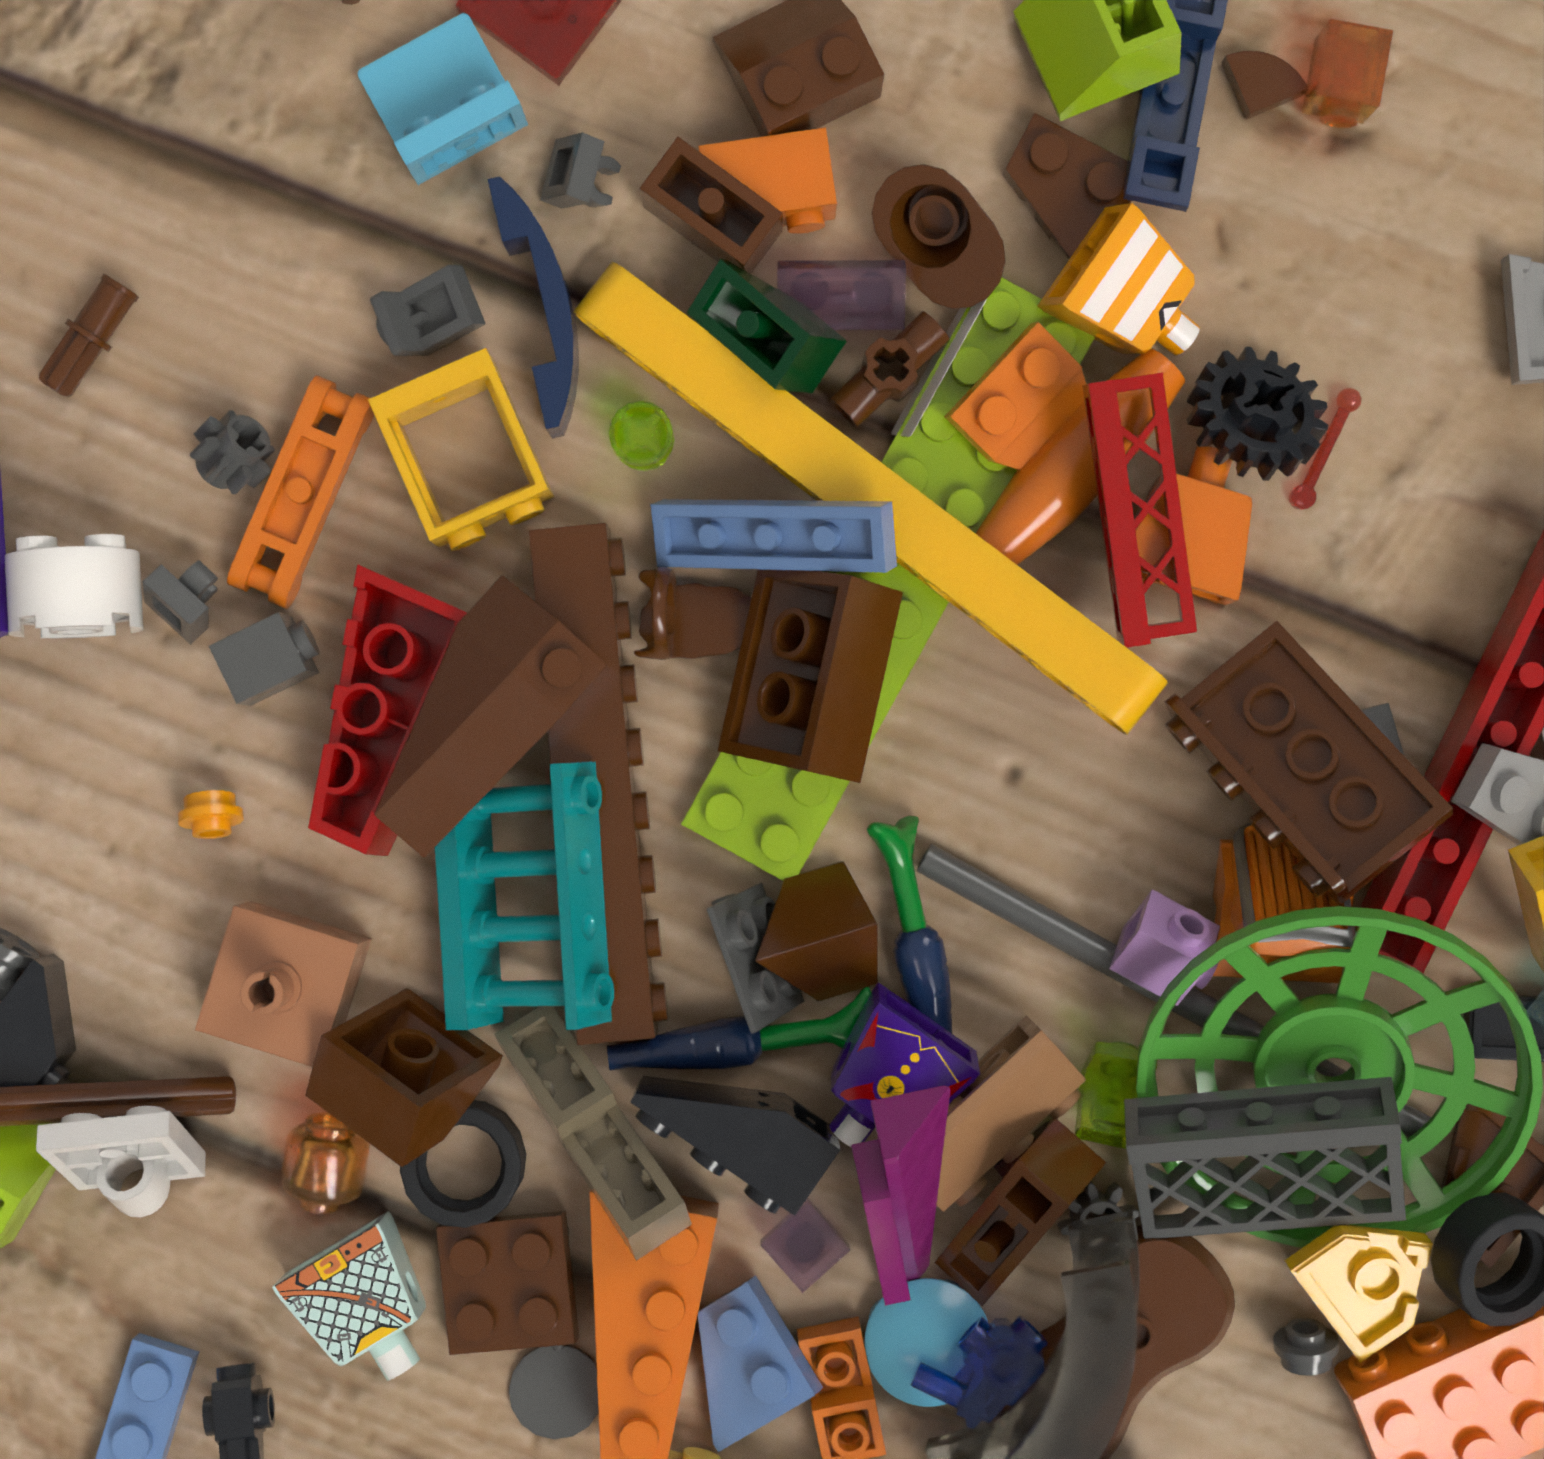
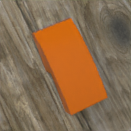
[797,1316,886,1459]

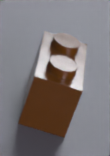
[639,136,783,274]

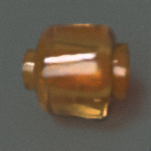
[280,1112,370,1214]

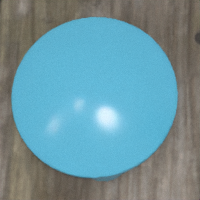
[864,1278,992,1407]

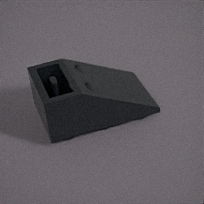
[630,1076,840,1216]

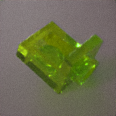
[1075,1042,1158,1149]

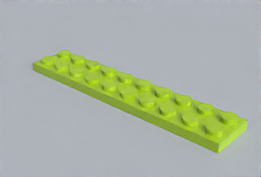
[681,277,1095,881]

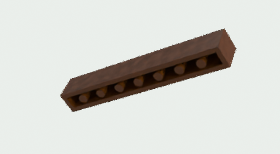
[529,523,668,1046]

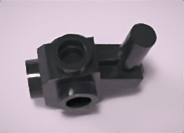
[202,1363,275,1459]

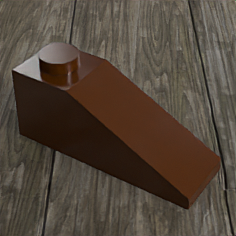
[934,1118,1107,1306]

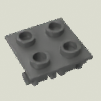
[706,883,805,1034]

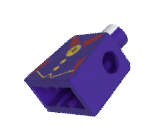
[829,982,980,1147]

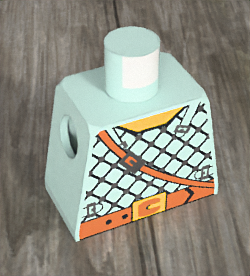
[272,1211,426,1381]

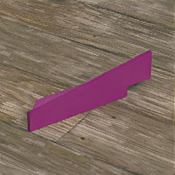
[851,1086,950,1306]

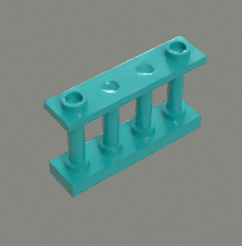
[435,762,614,1030]

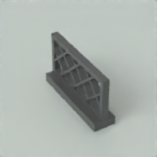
[1124,1077,1406,1239]

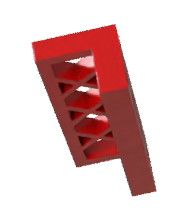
[1082,372,1197,648]

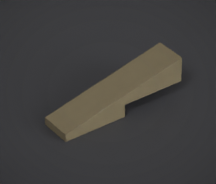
[495,1006,692,1261]

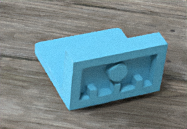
[358,13,528,185]

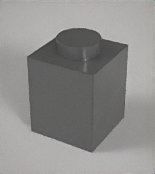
[209,612,320,706]

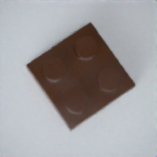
[436,1211,579,1355]

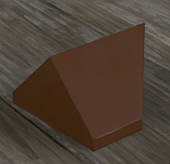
[755,861,878,1002]

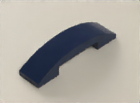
[1123,0,1228,212]
[488,176,579,439]

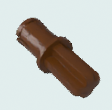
[39,274,139,397]

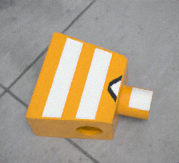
[1037,203,1200,356]

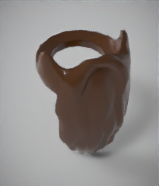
[634,567,751,660]

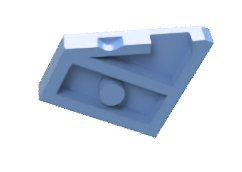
[698,1275,823,1452]

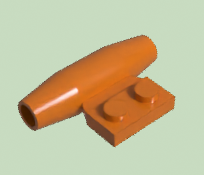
[944,322,1185,565]

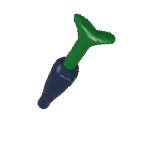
[866,815,953,1034]
[607,987,871,1071]

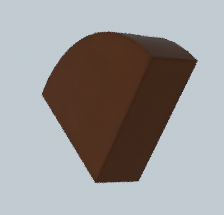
[1221,51,1309,120]

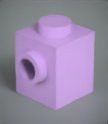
[1110,889,1220,1006]

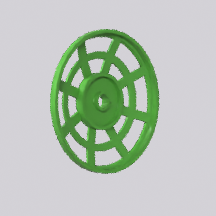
[1136,906,1543,1248]

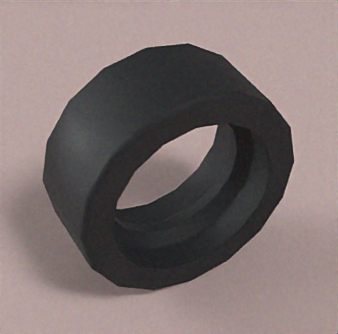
[400,1100,527,1228]
[1431,1192,1544,1326]

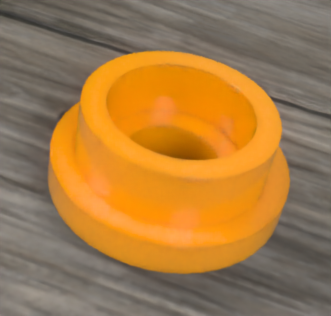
[178,790,244,839]

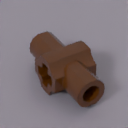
[830,311,950,429]

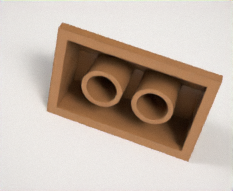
[937,1015,1086,1212]

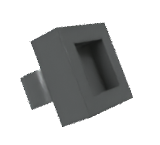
[540,132,621,209]
[142,560,218,645]

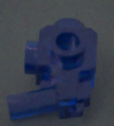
[910,1315,1048,1429]

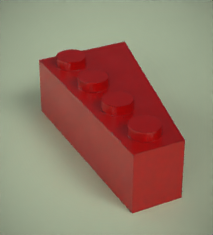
[308,564,467,856]

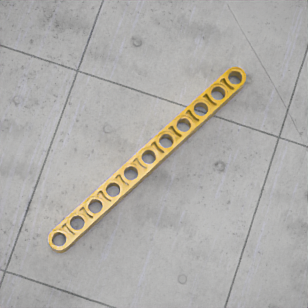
[573,262,1168,735]

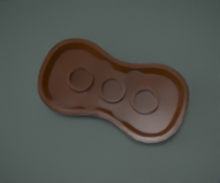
[984,1225,1235,1459]

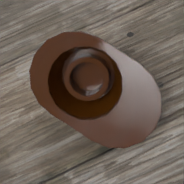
[872,164,1006,309]

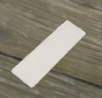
[891,299,987,437]

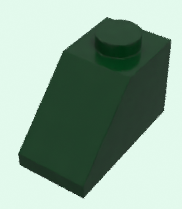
[686,259,847,393]

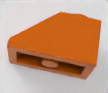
[699,127,837,234]

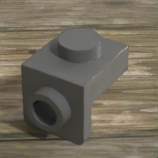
[370,265,486,356]

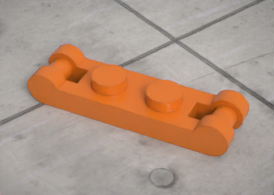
[227,375,374,609]

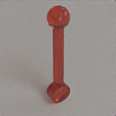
[1289,388,1362,510]

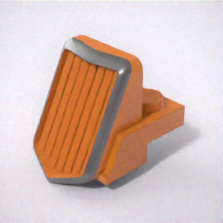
[1212,823,1356,983]

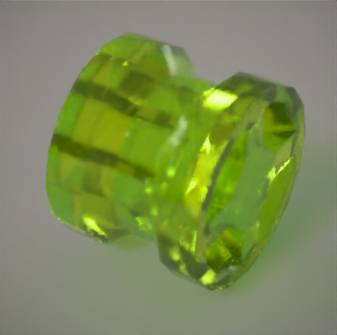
[609,401,675,471]

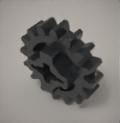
[1186,347,1329,481]

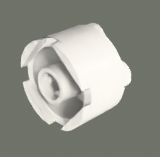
[5,534,144,638]

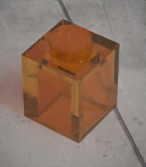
[1301,19,1393,128]

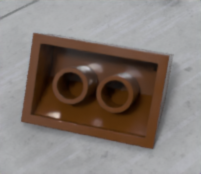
[717,569,903,783]

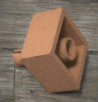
[195,901,372,1067]

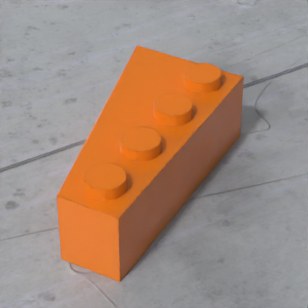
[589,1189,719,1459]

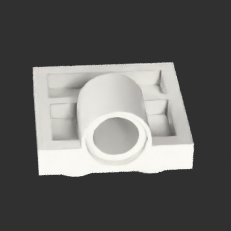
[36,1106,206,1218]

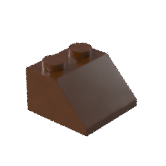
[713,0,884,137]
[305,988,503,1167]

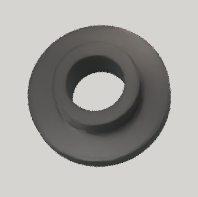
[1273,1318,1339,1376]

